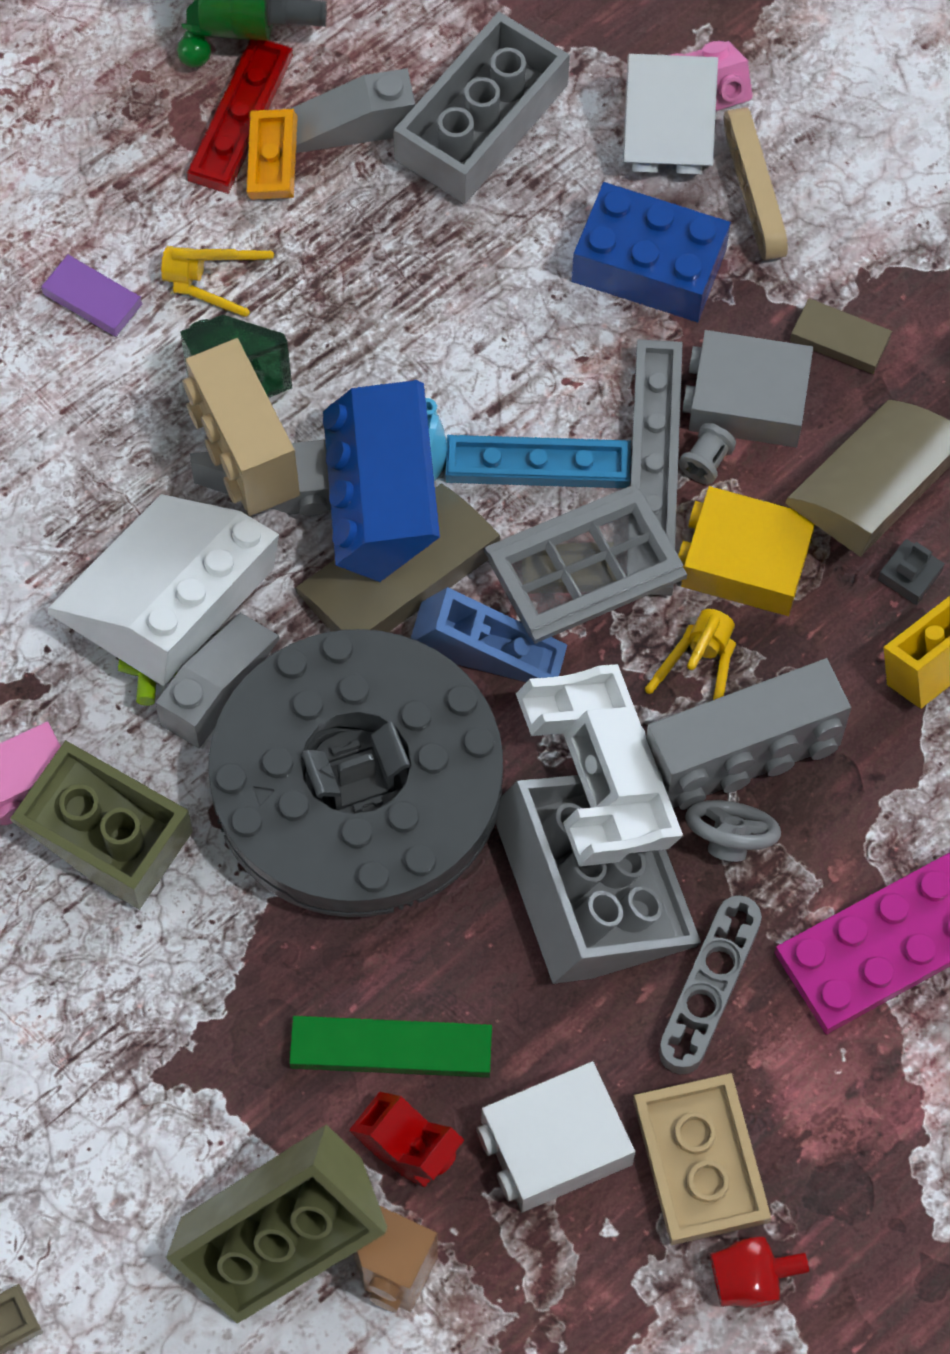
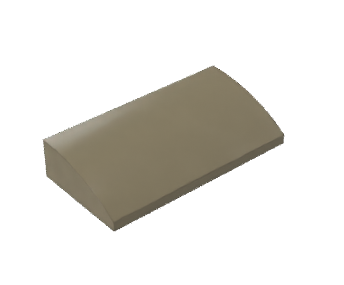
[785,400,950,557]
[296,483,500,632]

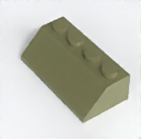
[166,1125,387,1324]

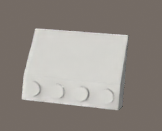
[48,494,279,687]

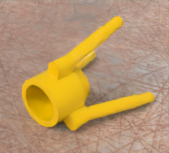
[161,246,274,317]
[645,609,736,700]

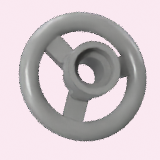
[685,800,781,862]

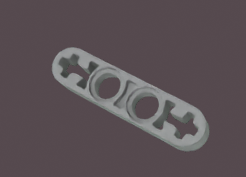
[659,895,762,1075]

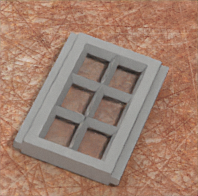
[484,484,687,644]

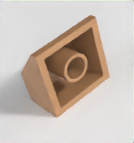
[353,1205,438,1313]

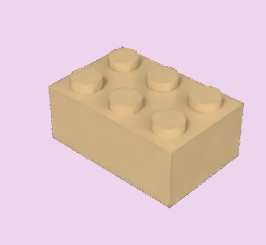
[182,338,300,516]

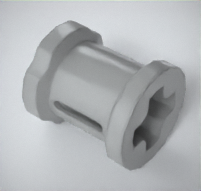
[678,423,737,485]

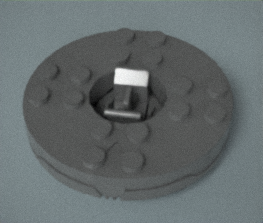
[209,629,503,917]

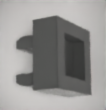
[878,539,945,605]

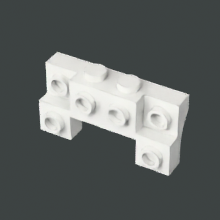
[516,664,683,867]

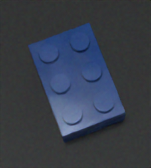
[571,182,731,322]

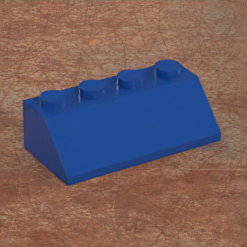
[323,380,440,582]

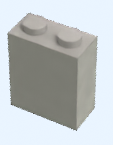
[682,330,813,448]

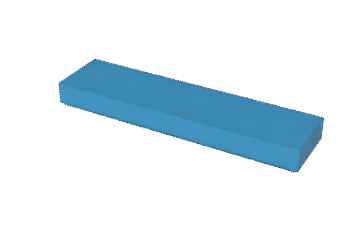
[446,435,631,488]

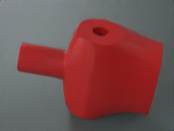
[710,1237,809,1308]

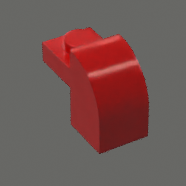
[349,1091,464,1187]

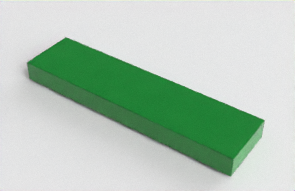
[290,1016,492,1078]

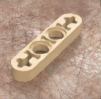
[724,107,788,260]

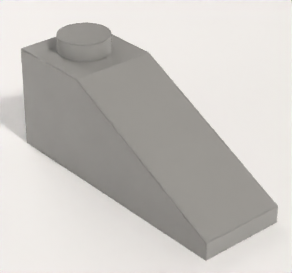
[290,68,416,153]
[190,440,331,516]
[155,612,280,749]

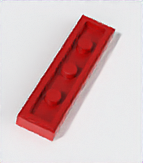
[187,40,293,194]

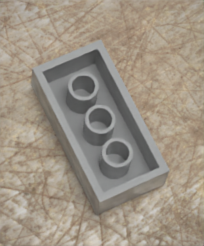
[393,11,570,204]
[646,658,851,810]

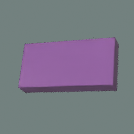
[41,254,142,337]

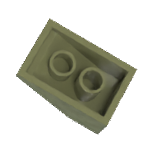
[10,740,193,910]

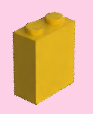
[678,486,815,617]

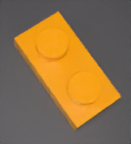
[247,109,297,200]

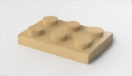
[633,1073,771,1245]

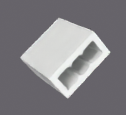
[623,54,718,174]
[476,1061,635,1212]

